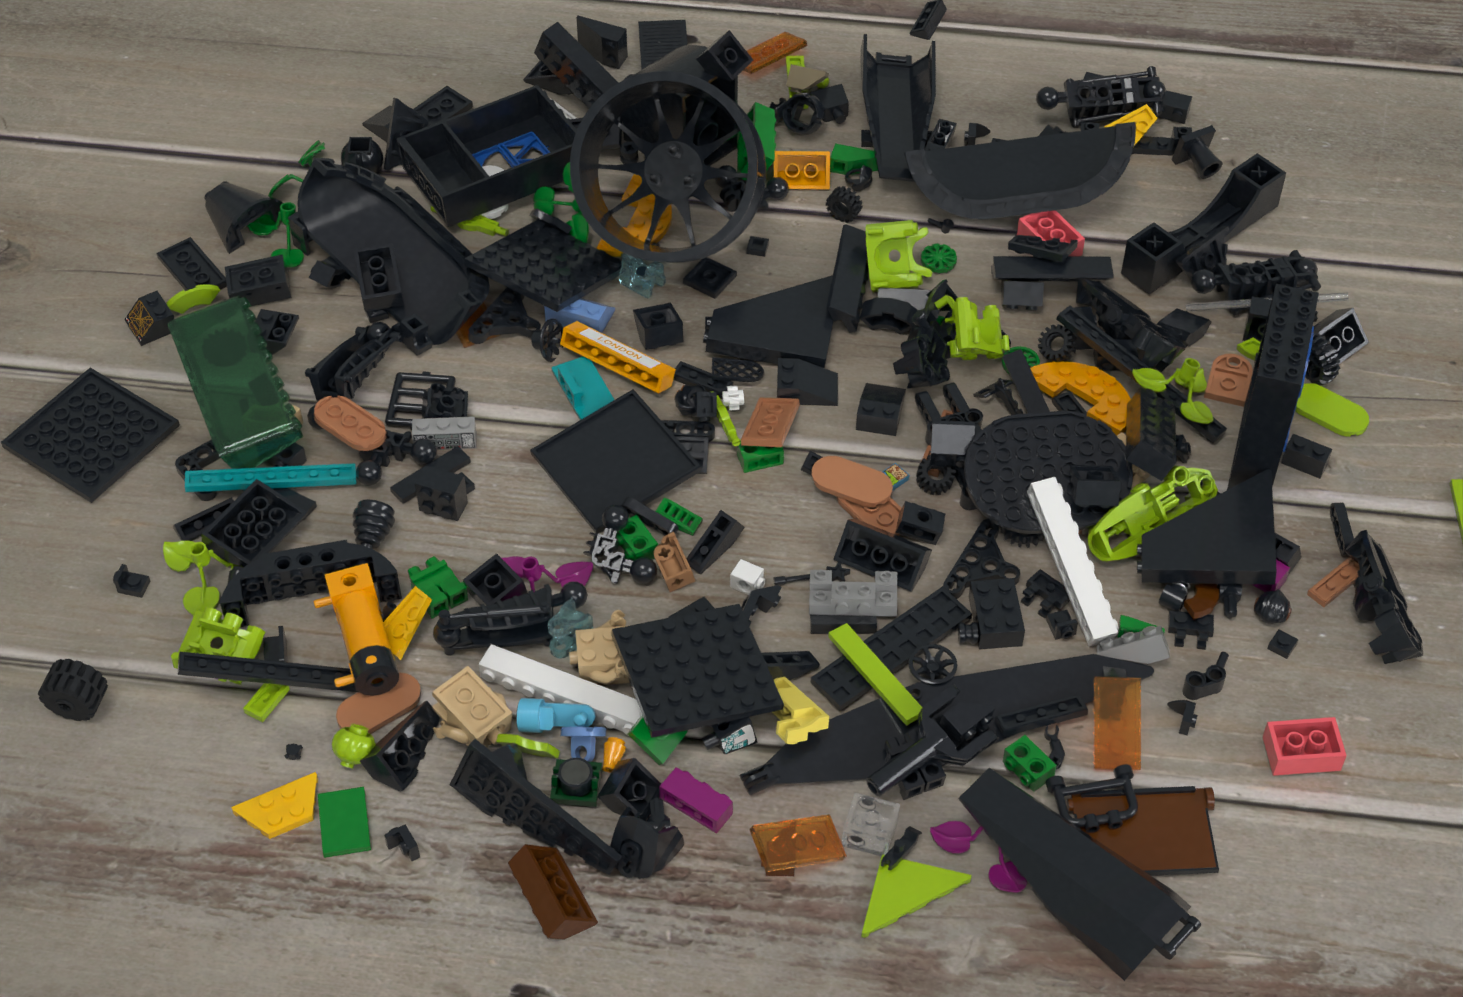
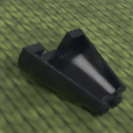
[204,181,283,254]

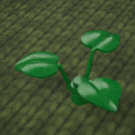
[268,140,325,197]
[533,162,589,243]
[247,202,304,267]

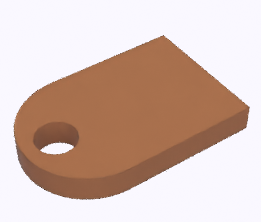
[1204,354,1253,407]

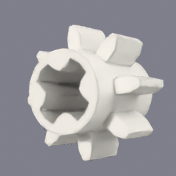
[722,386,744,411]

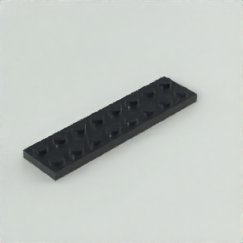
[810,586,972,711]

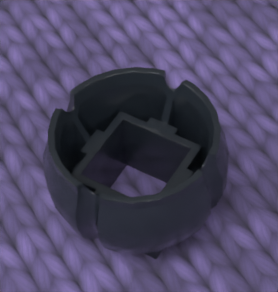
[782,93,825,135]
[341,137,383,174]

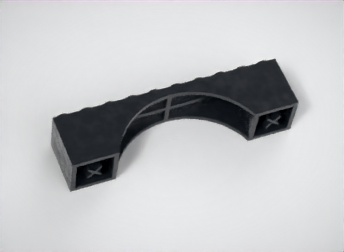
[1121,153,1286,294]

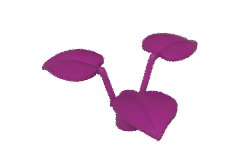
[502,556,593,592]
[930,821,1027,893]

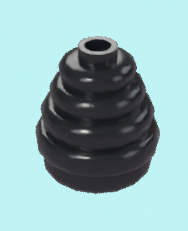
[353,499,395,549]

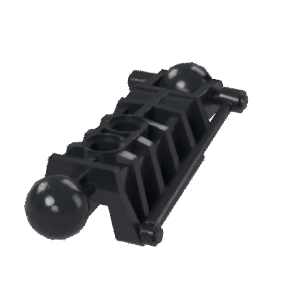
[1036,66,1166,128]
[1191,250,1321,316]
[305,322,404,430]
[433,582,588,656]

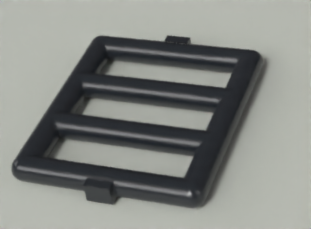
[385,371,456,430]

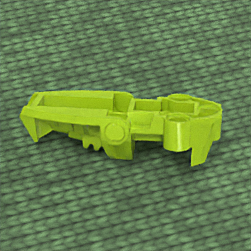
[1088,465,1218,561]

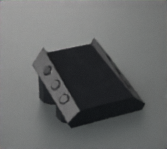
[1156,308,1212,347]
[422,383,468,419]

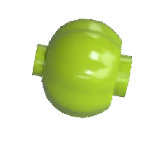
[331,724,376,768]

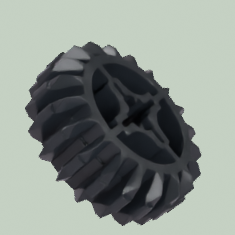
[1305,332,1341,385]

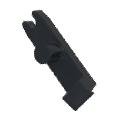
[881,826,922,870]

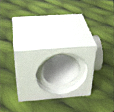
[730,559,765,595]

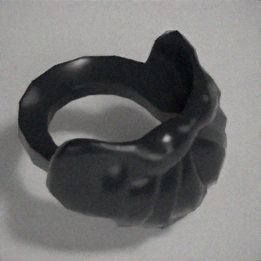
[845,165,873,192]

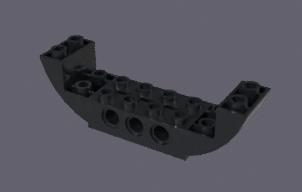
[220,540,402,627]

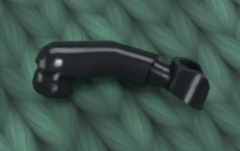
[1044,725,1065,770]

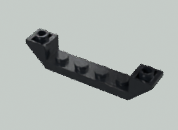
[1080,122,1192,156]
[741,585,782,626]

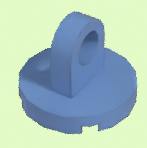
[560,727,606,762]

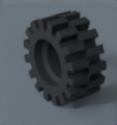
[825,186,863,223]
[1038,324,1077,362]
[916,455,956,495]

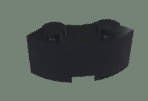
[309,256,351,288]
[860,297,918,335]

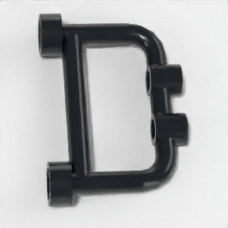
[1045,764,1138,833]

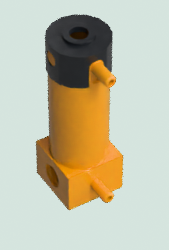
[313,563,399,696]

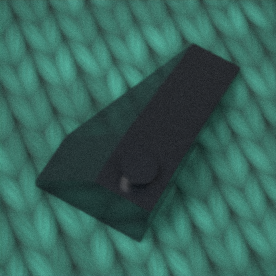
[360,701,440,792]

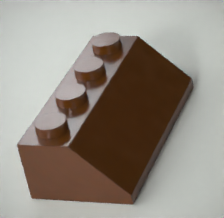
[508,844,598,940]

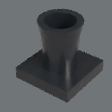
[1172,125,1223,179]

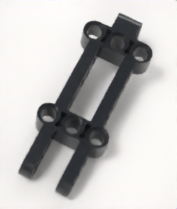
[915,382,983,511]

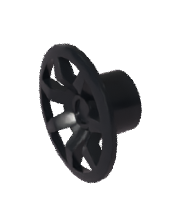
[531,319,564,362]
[909,644,958,685]

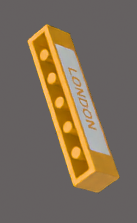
[560,321,676,394]

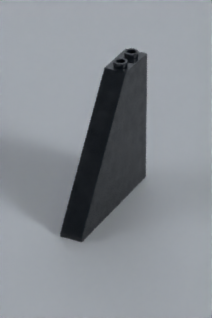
[703,275,834,368]
[1137,469,1277,585]

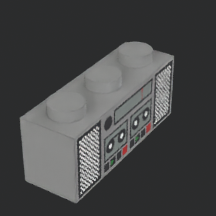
[412,417,477,450]

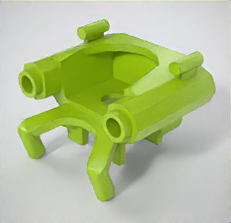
[865,220,932,292]
[935,295,1010,360]
[171,607,265,685]

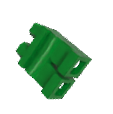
[408,556,468,619]

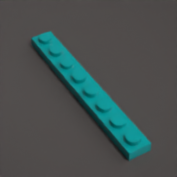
[185,463,356,492]

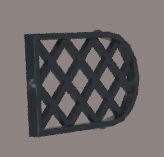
[711,357,764,382]

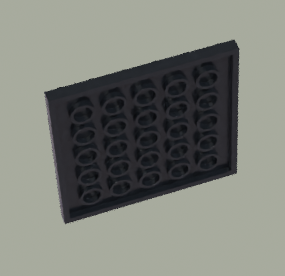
[464,220,629,312]
[1,367,180,503]
[611,604,784,738]

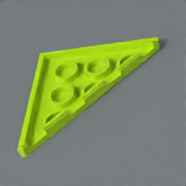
[861,854,972,938]

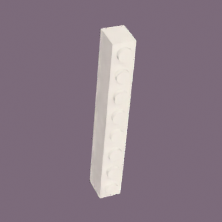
[1027,477,1119,647]
[479,644,642,736]

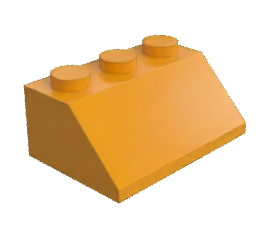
[773,151,830,189]

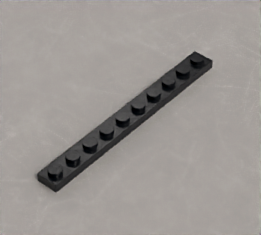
[1056,305,1227,443]

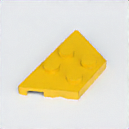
[231,772,318,839]

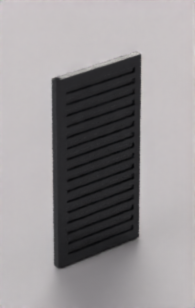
[638,20,688,70]

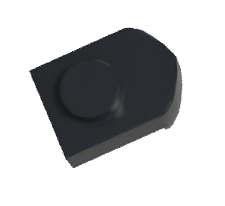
[964,123,991,146]
[1167,700,1198,736]

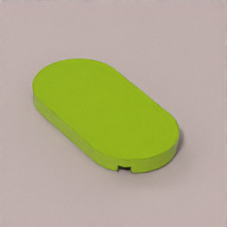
[1295,383,1369,437]

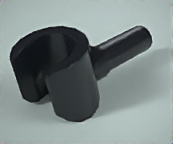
[928,218,954,234]

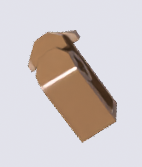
[654,532,696,592]

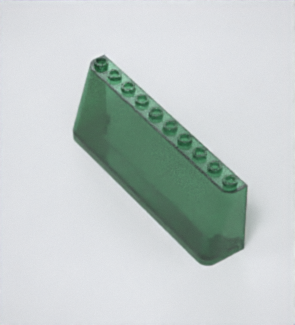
[167,295,303,469]

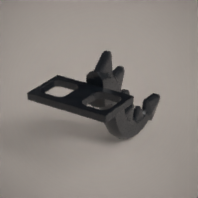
[973,378,1026,415]

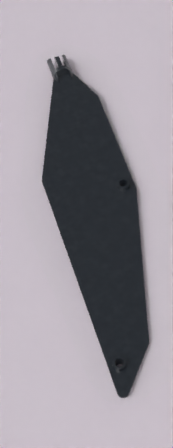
[739,654,1154,796]

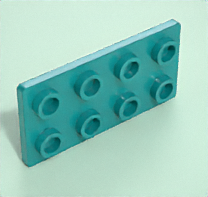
[552,356,614,420]

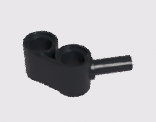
[1182,652,1229,700]

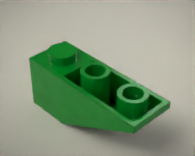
[830,143,878,175]

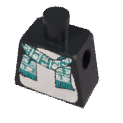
[702,717,758,754]

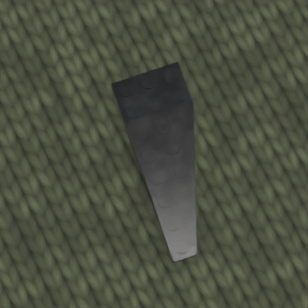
[449,739,622,875]

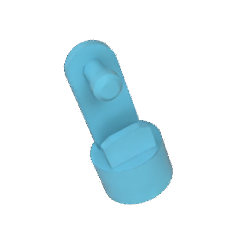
[516,698,596,733]

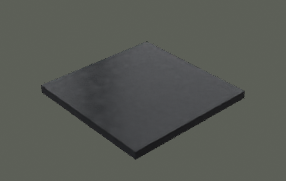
[530,389,702,534]

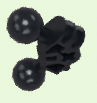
[715,165,789,211]
[356,430,437,486]
[583,505,657,584]

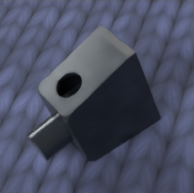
[810,84,849,124]

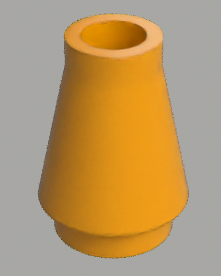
[602,737,626,773]

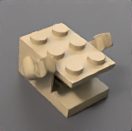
[569,610,630,686]
[432,666,512,747]

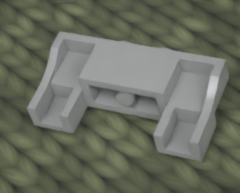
[809,569,897,617]

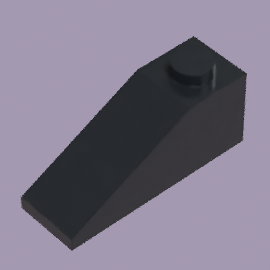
[686,510,745,574]
[762,651,820,681]

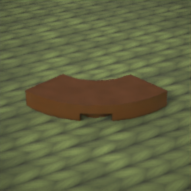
[1184,584,1219,619]

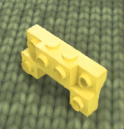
[772,677,829,744]

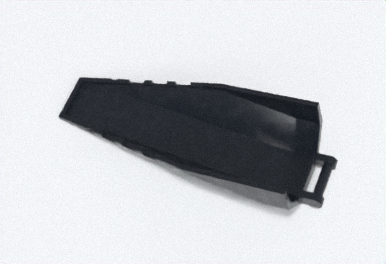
[860,34,936,182]
[958,768,1201,981]

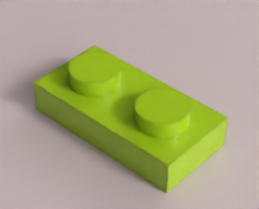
[243,683,290,722]

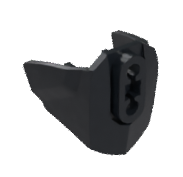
[610,806,684,879]

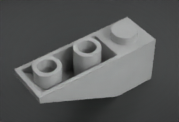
[1097,626,1170,664]

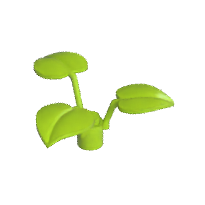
[1132,358,1213,424]
[163,541,244,616]

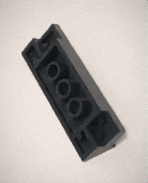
[826,224,869,333]
[991,256,1114,282]

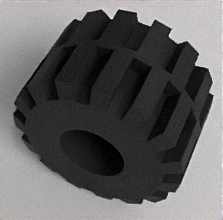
[38,659,108,721]

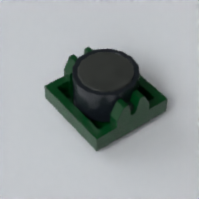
[550,757,603,807]

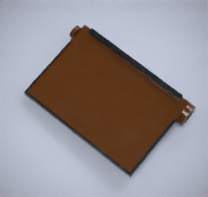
[1067,786,1219,876]

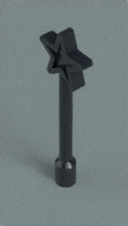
[773,562,850,585]

